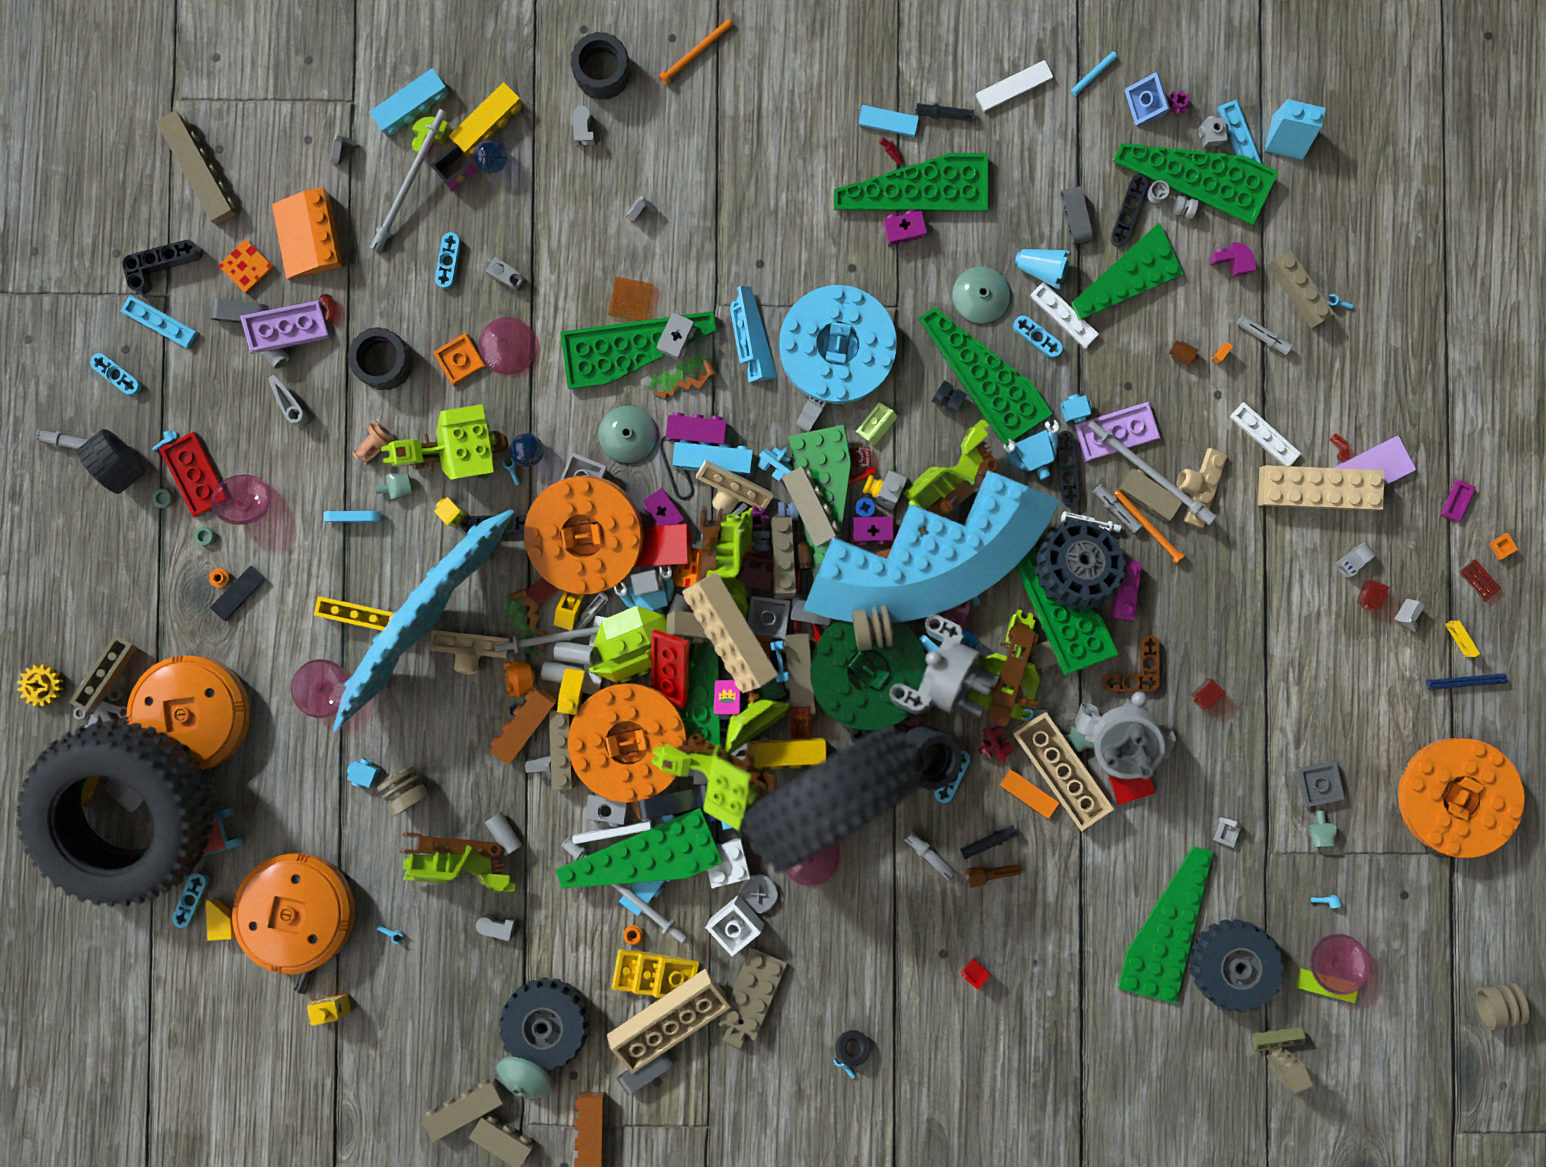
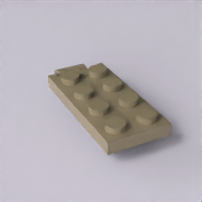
[718,947,787,1049]

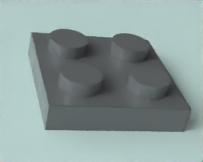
[1296,760,1345,807]

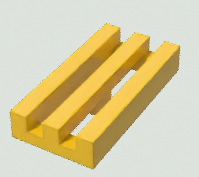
[1446,620,1480,657]

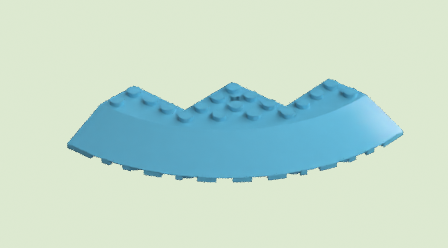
[803,471,1061,623]
[333,510,514,732]

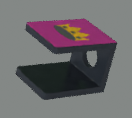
[430,144,477,191]
[714,680,745,720]

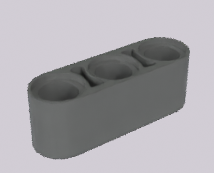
[1060,186,1093,245]
[211,299,269,324]
[617,1051,675,1096]

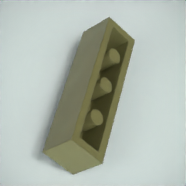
[1252,1027,1306,1051]

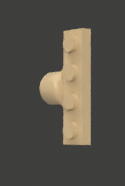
[1176,448,1227,528]
[696,459,773,514]
[429,630,510,674]

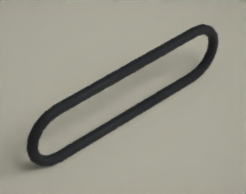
[659,436,693,499]

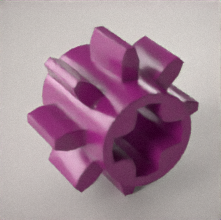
[1167,89,1192,116]
[745,505,768,531]

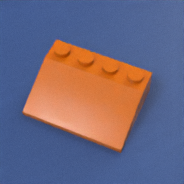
[272,187,344,279]

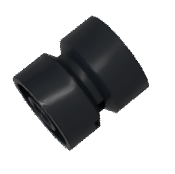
[931,380,967,416]

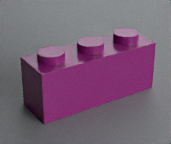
[666,412,727,445]
[1110,560,1141,621]

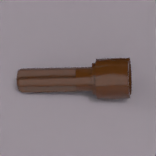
[965,864,1021,888]

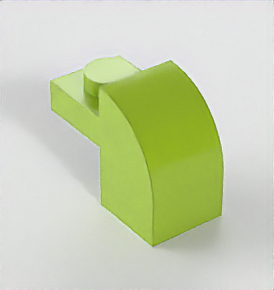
[412,117,451,156]

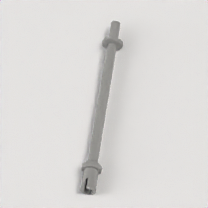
[370,109,447,253]
[1087,421,1217,525]
[495,626,599,653]
[561,837,687,943]

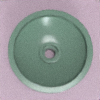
[952,266,1010,324]
[599,406,657,464]
[497,1057,553,1099]

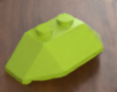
[593,605,667,662]
[589,643,651,684]
[725,699,791,754]

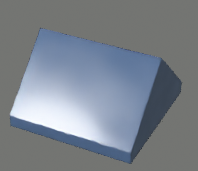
[1124,72,1170,126]

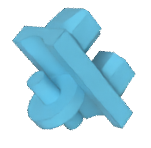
[757,447,794,481]

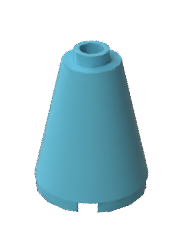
[1015,249,1071,289]

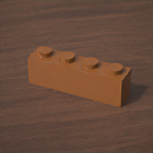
[490,686,557,765]
[574,1092,604,1167]

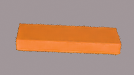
[1000,769,1059,819]

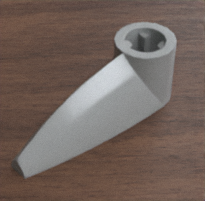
[268,375,309,427]

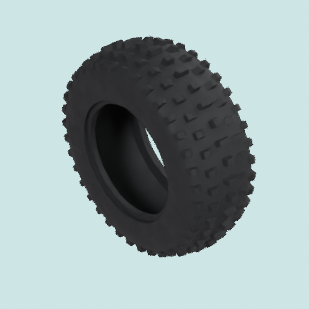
[16,721,214,907]
[743,724,927,874]

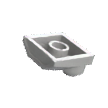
[560,452,607,481]
[748,596,790,640]

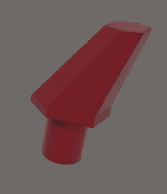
[879,137,902,165]

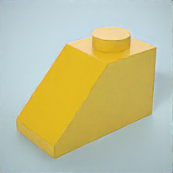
[434,497,468,528]
[553,591,585,631]
[557,668,585,715]
[206,898,236,941]

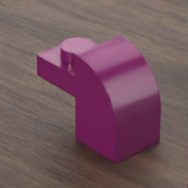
[1209,242,1256,277]

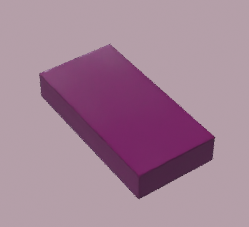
[1440,479,1476,523]

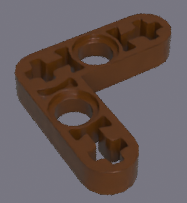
[1101,635,1159,692]

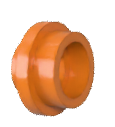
[209,568,229,588]
[623,925,643,945]

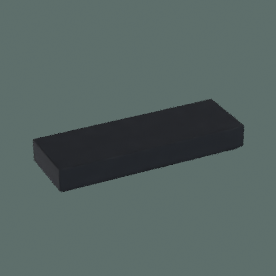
[209,566,266,621]

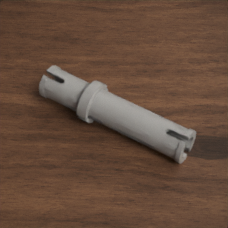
[1236,314,1293,355]
[36,429,88,449]
[1093,483,1142,533]
[904,831,956,880]

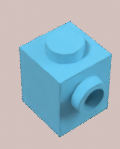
[1060,394,1092,423]
[347,758,381,788]

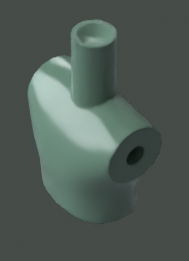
[375,473,413,500]
[1062,725,1094,752]
[1309,811,1337,848]

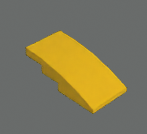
[612,949,699,998]

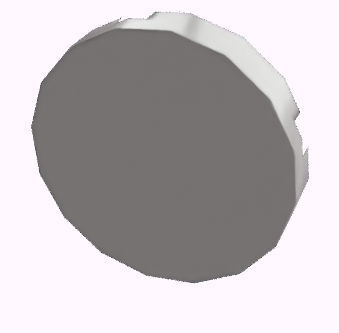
[739,874,778,913]

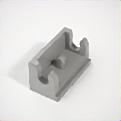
[789,593,830,625]

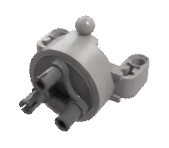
[890,615,1000,718]
[1075,692,1176,779]

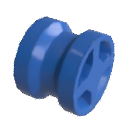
[855,498,875,517]

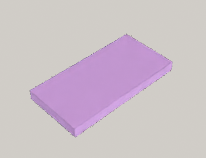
[240,300,329,354]
[1074,402,1160,462]
[1333,436,1416,486]

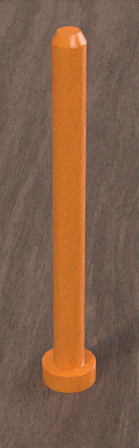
[658,19,733,86]
[1113,490,1185,563]

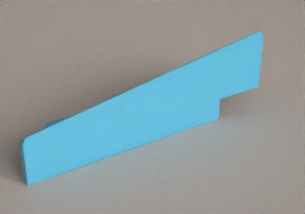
[730,286,777,382]

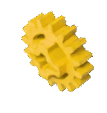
[17,664,63,706]

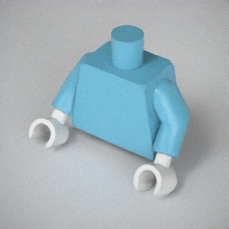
[1001,420,1059,480]
[614,565,675,614]

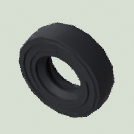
[835,1030,870,1067]

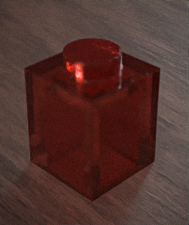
[525,577,558,606]
[1357,580,1390,611]
[1191,678,1226,709]

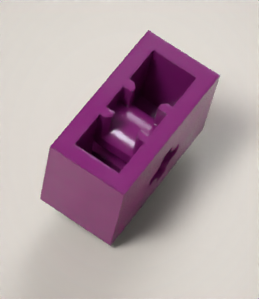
[883,210,927,246]
[642,488,685,526]
[853,517,893,546]

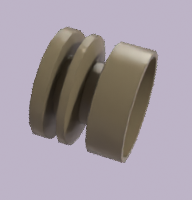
[852,605,893,652]
[377,766,430,817]
[1476,982,1529,1030]

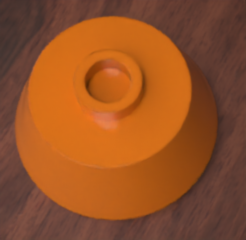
[504,660,535,698]

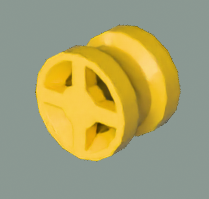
[862,475,884,498]

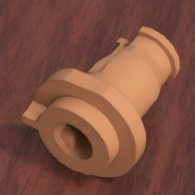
[352,420,394,466]

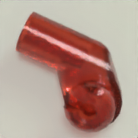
[319,294,338,323]
[1329,433,1351,462]

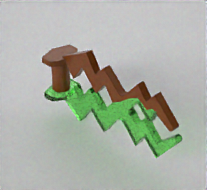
[649,355,716,399]
[504,588,547,657]

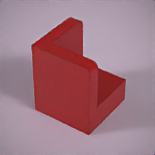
[960,958,990,990]

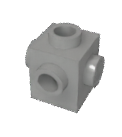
[1199,116,1229,148]

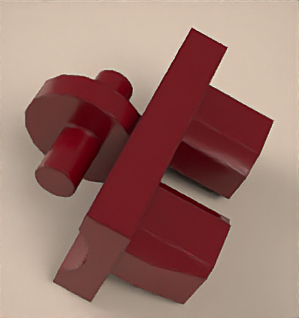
[978,726,1013,762]

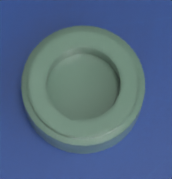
[152,489,174,509]
[194,527,216,546]

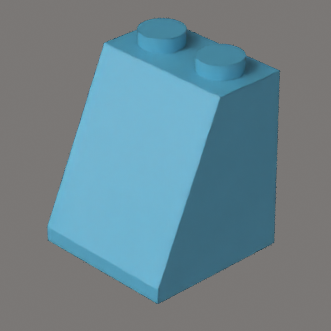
[1265,99,1326,160]

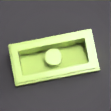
[856,402,897,446]

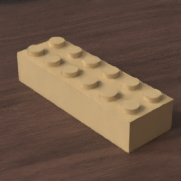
[1258,465,1385,511]
[682,572,778,693]
[1011,710,1114,831]
[607,969,731,1074]

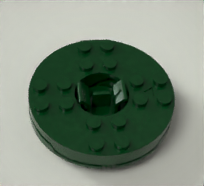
[810,620,928,731]

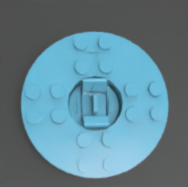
[779,285,897,404]

